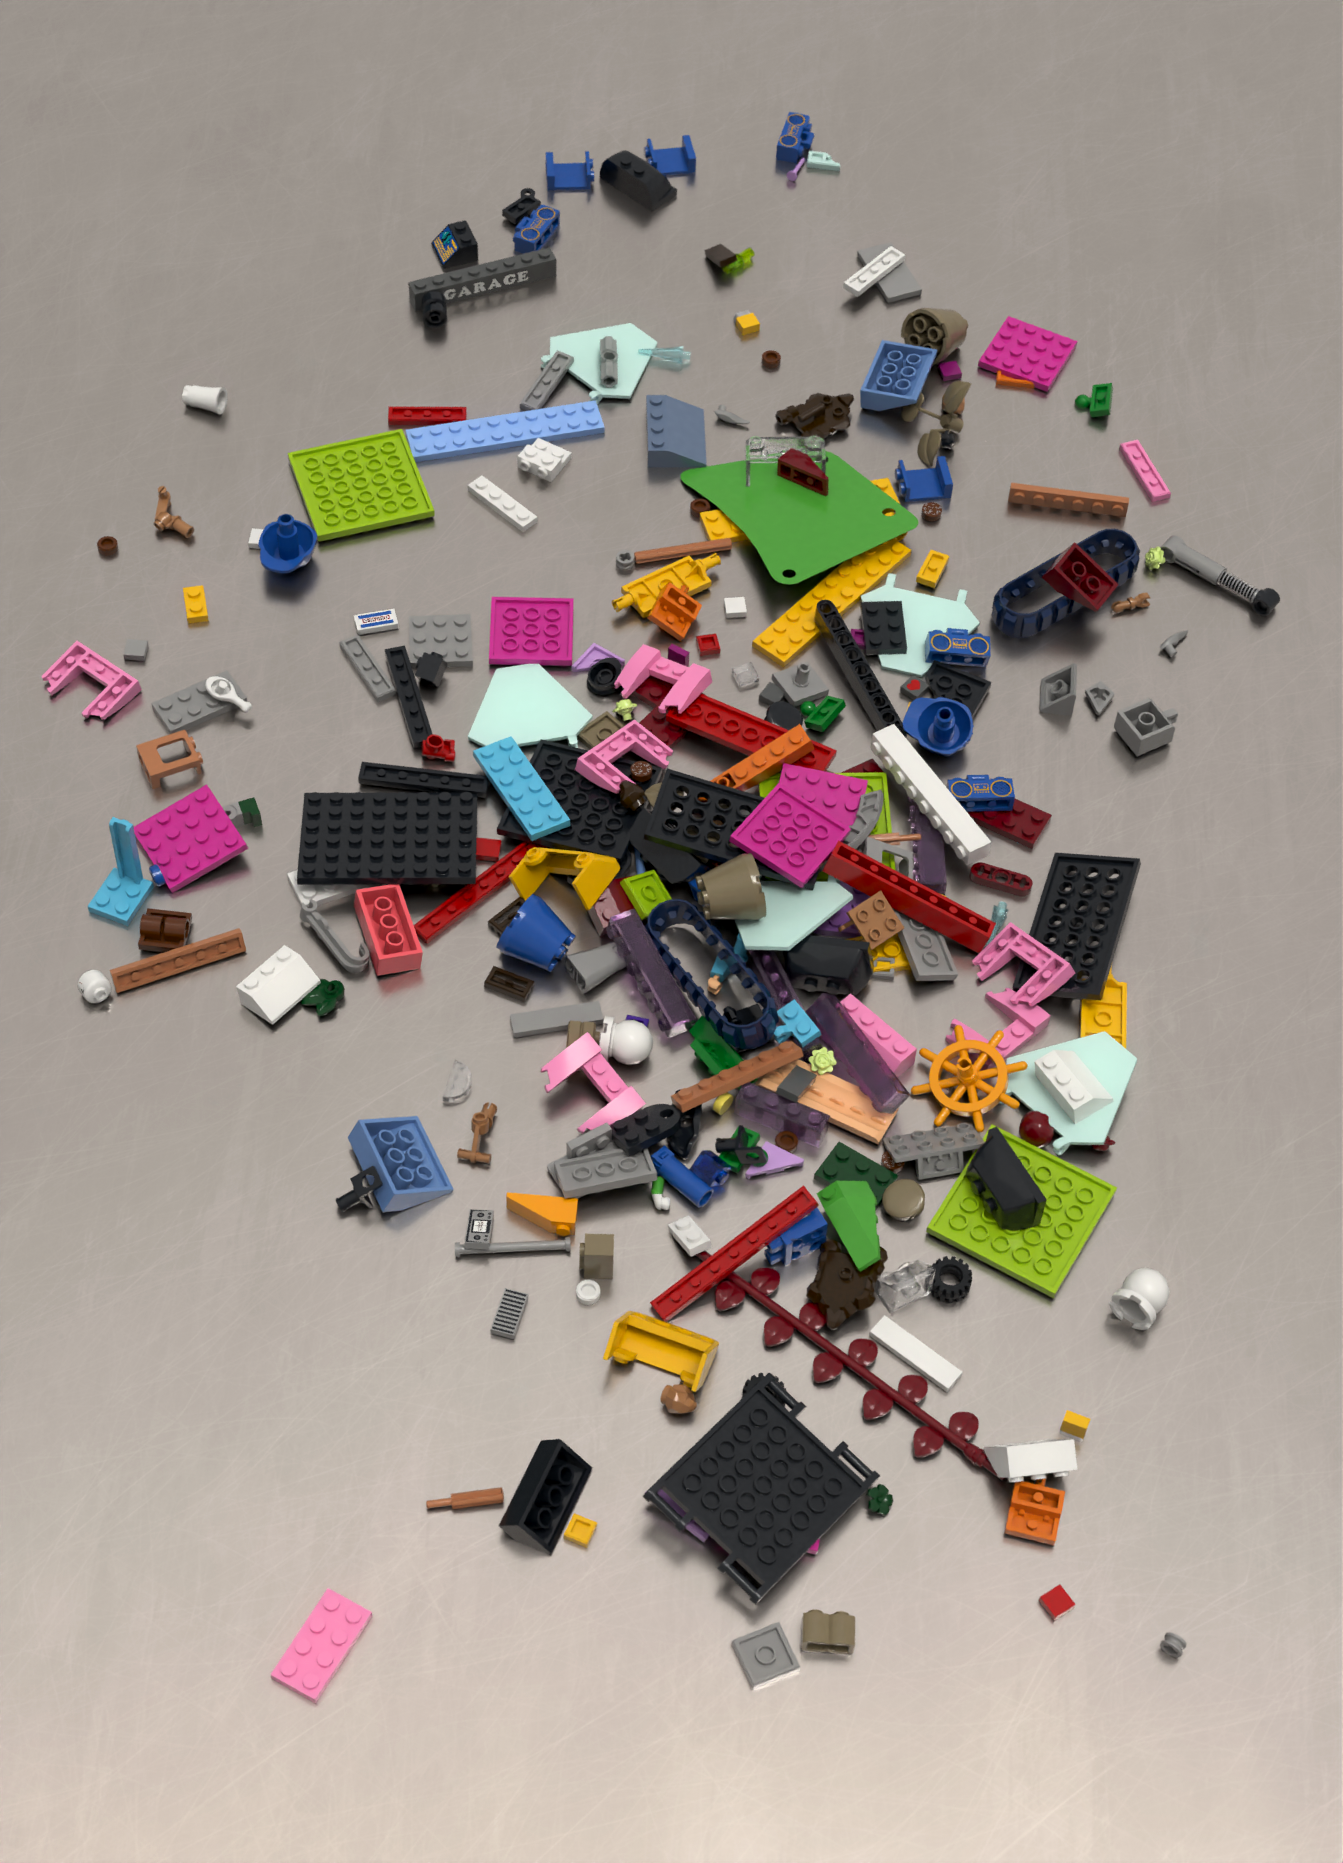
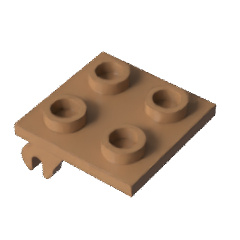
[837,891,904,950]

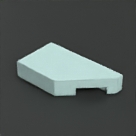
[807,151,840,171]

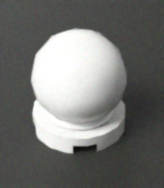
[600,1016,653,1065]
[1109,1267,1170,1330]

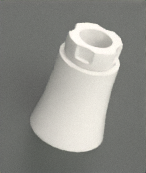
[182,385,227,415]

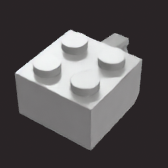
[1114,698,1178,756]

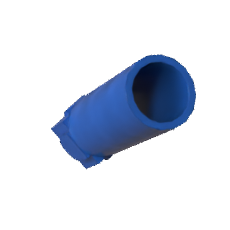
[651,1146,714,1208]

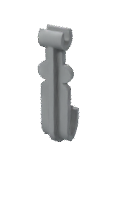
[300,899,370,973]

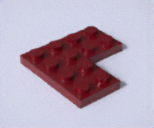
[631,675,707,749]

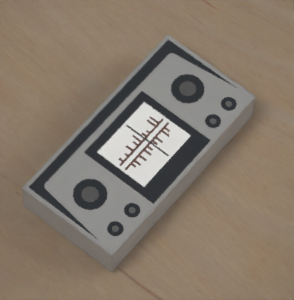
[465,1209,494,1250]

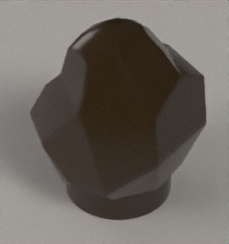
[619,780,647,812]

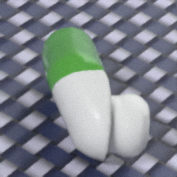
[651,1177,670,1211]

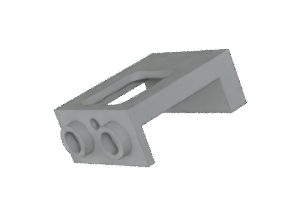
[856,837,914,879]

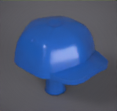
[259,514,317,573]
[902,697,974,757]

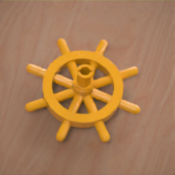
[911,1025,1028,1133]

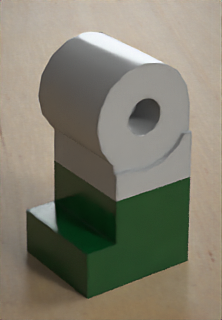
[222,797,262,828]

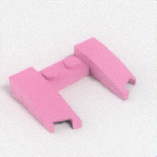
[41,641,142,720]
[614,644,712,714]
[575,719,673,794]
[972,922,1075,1006]
[945,988,1051,1071]
[540,1032,646,1134]

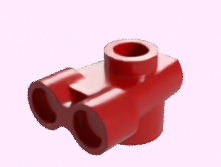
[421,734,455,762]

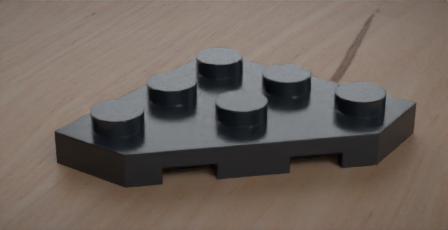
[925,660,992,719]

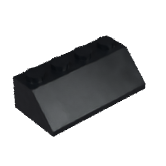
[499,1439,592,1554]

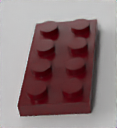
[967,799,1052,849]

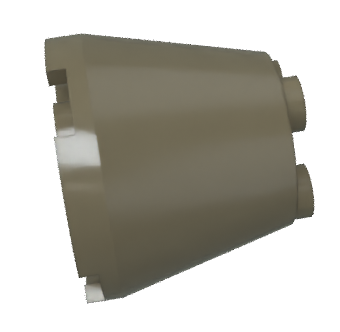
[901,308,968,365]
[695,853,766,920]

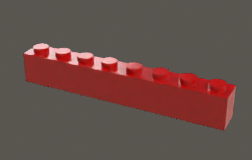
[822,840,996,953]

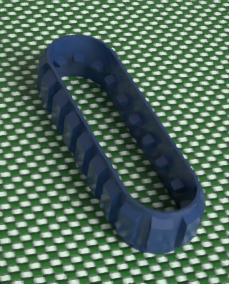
[991,529,1140,638]
[644,899,779,1049]

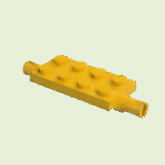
[612,553,721,618]
[1080,965,1127,1049]

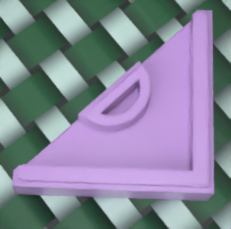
[571,643,625,672]
[745,1141,804,1179]

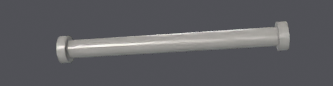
[455,1237,571,1257]

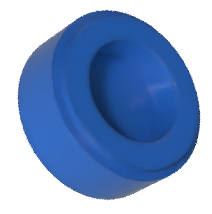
[149,864,166,887]

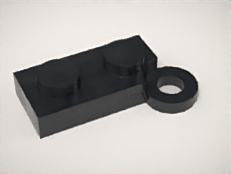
[502,188,541,224]

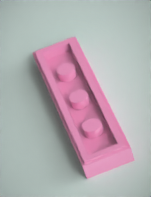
[1119,440,1171,502]

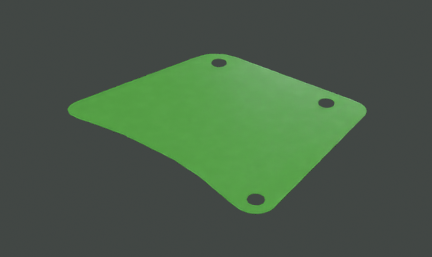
[681,449,918,584]

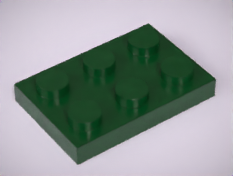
[814,1141,899,1211]

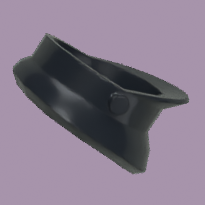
[587,657,622,695]
[764,701,803,730]

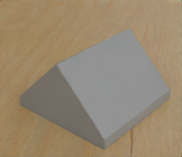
[1040,663,1077,716]

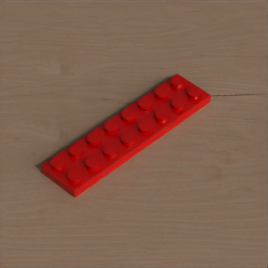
[666,694,837,772]

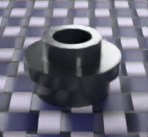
[941,430,956,450]

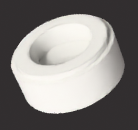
[576,1280,600,1305]

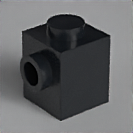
[415,652,448,687]

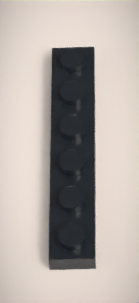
[385,645,432,748]
[358,762,489,798]

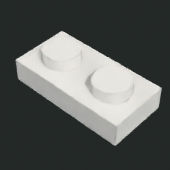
[668,1215,712,1257]

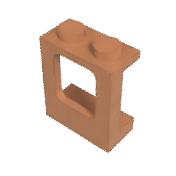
[136,730,203,789]

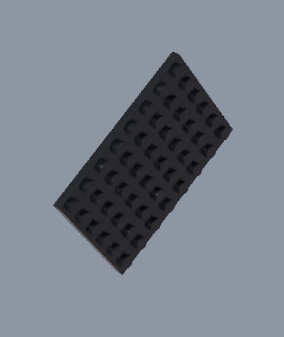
[297,792,478,885]

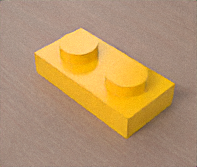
[916,550,949,588]
[183,585,209,624]

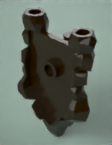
[775,393,854,449]
[806,1239,888,1330]

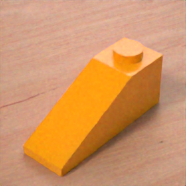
[506,1192,578,1236]

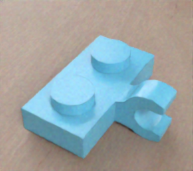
[774,999,821,1047]

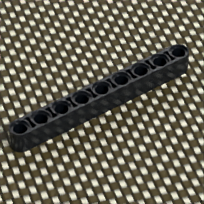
[814,600,907,738]

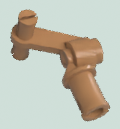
[153,486,194,538]
[457,1102,498,1164]

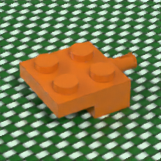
[647,582,702,641]
[1004,1476,1065,1545]

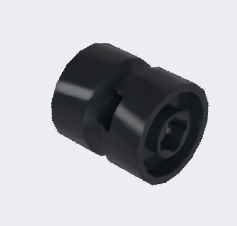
[422,291,447,328]

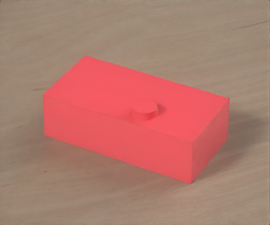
[354,884,423,976]

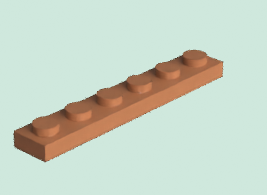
[1008,483,1129,517]
[110,928,246,993]
[671,1040,804,1113]

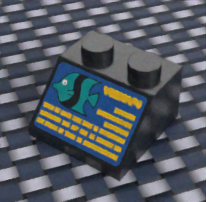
[431,220,478,269]

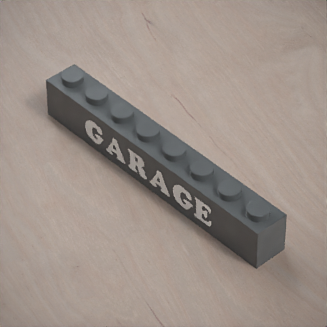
[408,247,556,311]

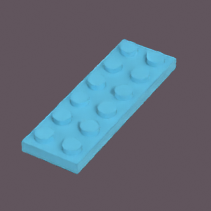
[473,736,570,841]

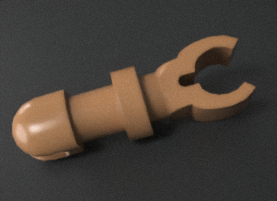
[1111,592,1151,613]

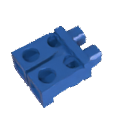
[764,1208,828,1266]

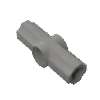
[600,336,618,388]

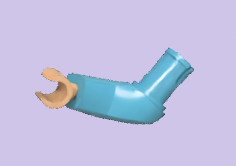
[707,934,748,995]

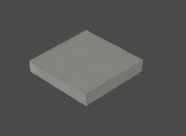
[731,1622,801,1690]

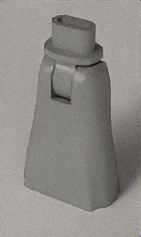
[564,937,644,993]

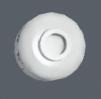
[77,970,111,1004]

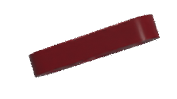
[970,862,1033,897]

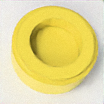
[713,1092,734,1115]

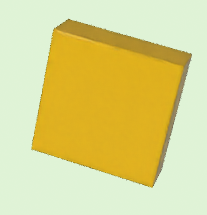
[564,1513,597,1548]

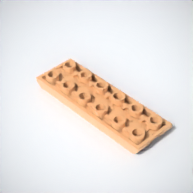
[754,1059,899,1145]

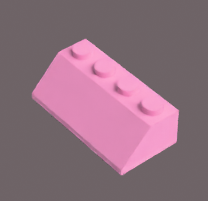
[819,994,917,1090]

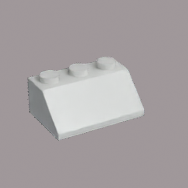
[236,945,321,1025]
[1034,1050,1114,1124]
[984,1439,1077,1482]

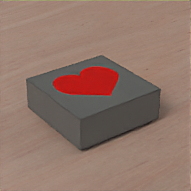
[900,675,930,700]

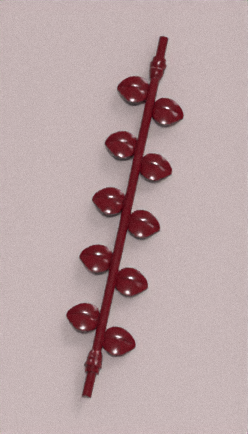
[696,1251,1005,1481]

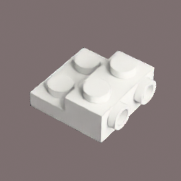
[517,438,572,482]

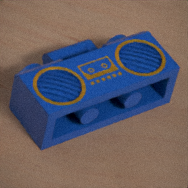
[776,112,814,164]
[513,205,560,254]
[925,628,991,667]
[946,775,1015,812]

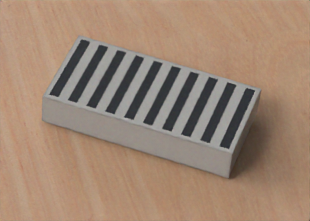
[490,1288,528,1339]

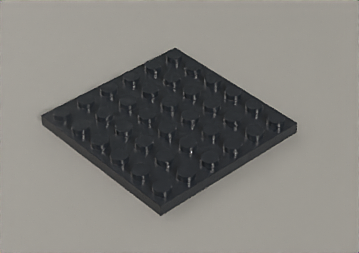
[497,739,662,865]

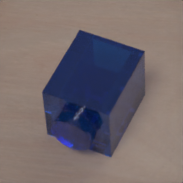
[689,1150,732,1187]

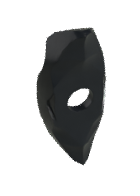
[666,1089,702,1160]

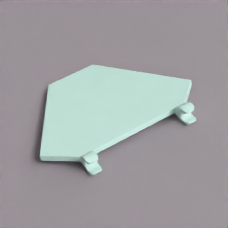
[541,323,658,404]
[861,573,980,678]
[468,664,593,748]
[735,875,853,951]
[999,1031,1137,1156]

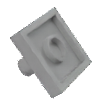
[771,662,829,707]

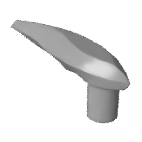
[714,405,750,424]
[1160,630,1188,657]

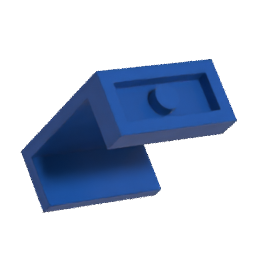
[644,135,696,176]
[546,151,594,190]
[895,456,953,502]

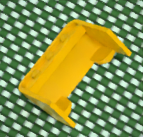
[509,847,620,910]
[603,1311,719,1392]

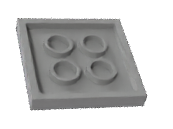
[409,614,473,668]

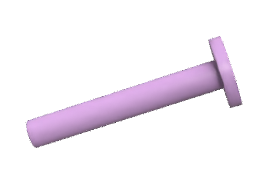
[787,158,805,181]

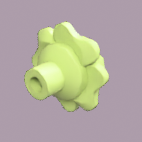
[1145,546,1165,570]
[612,699,637,721]
[808,1047,837,1075]

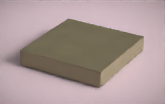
[577,711,624,750]

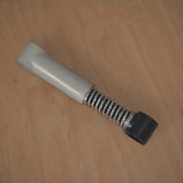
[1160,535,1280,616]

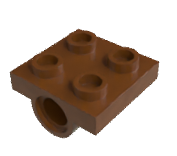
[138,908,192,952]

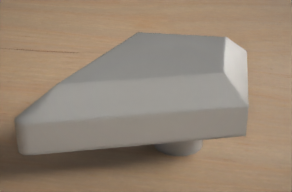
[1085,681,1115,715]

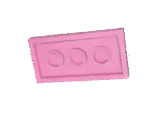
[271,1588,372,1703]

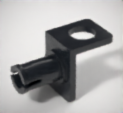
[715,1125,767,1164]
[336,1166,383,1212]

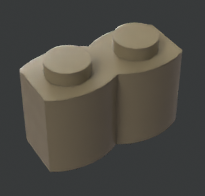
[801,1609,855,1654]

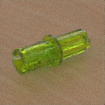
[722,247,755,274]

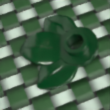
[301,979,345,1017]

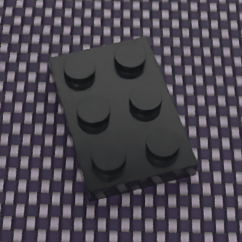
[860,601,907,655]

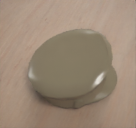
[882,1179,925,1221]

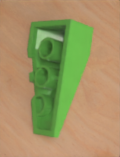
[816,1181,881,1272]

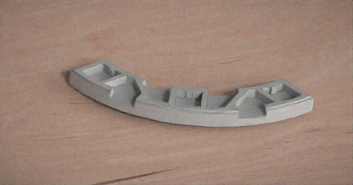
[818,790,884,873]

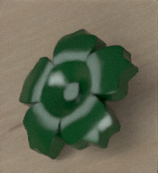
[866,1484,893,1516]

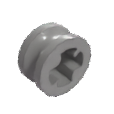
[616,550,634,570]
[1160,1632,1187,1657]

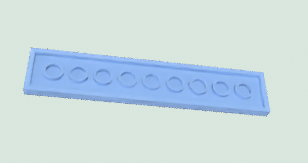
[405,400,605,462]

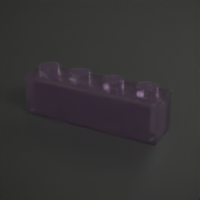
[734,1082,830,1148]

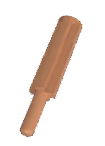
[868,832,921,846]
[426,1487,504,1509]

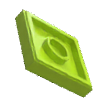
[620,870,672,920]

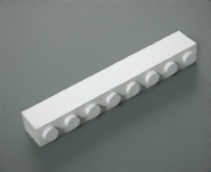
[870,724,991,865]

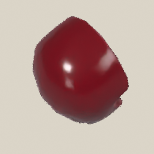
[1019,1111,1054,1148]

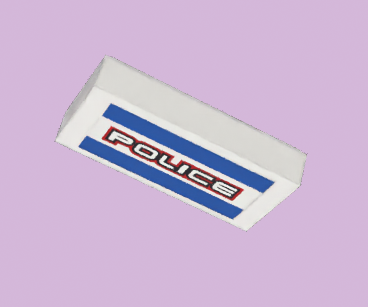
[354,609,398,635]

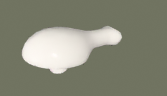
[205,676,252,713]

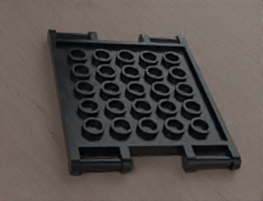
[643,1372,881,1605]

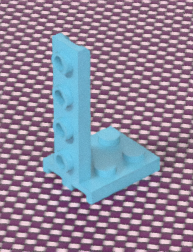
[88,817,154,926]

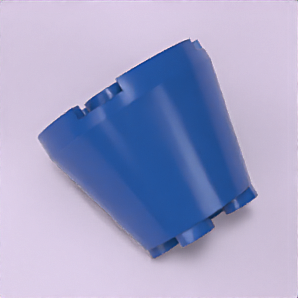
[496,894,576,973]

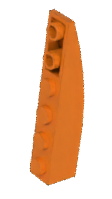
[697,724,815,802]

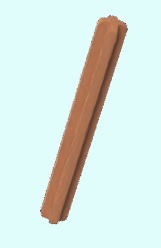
[634,538,732,564]

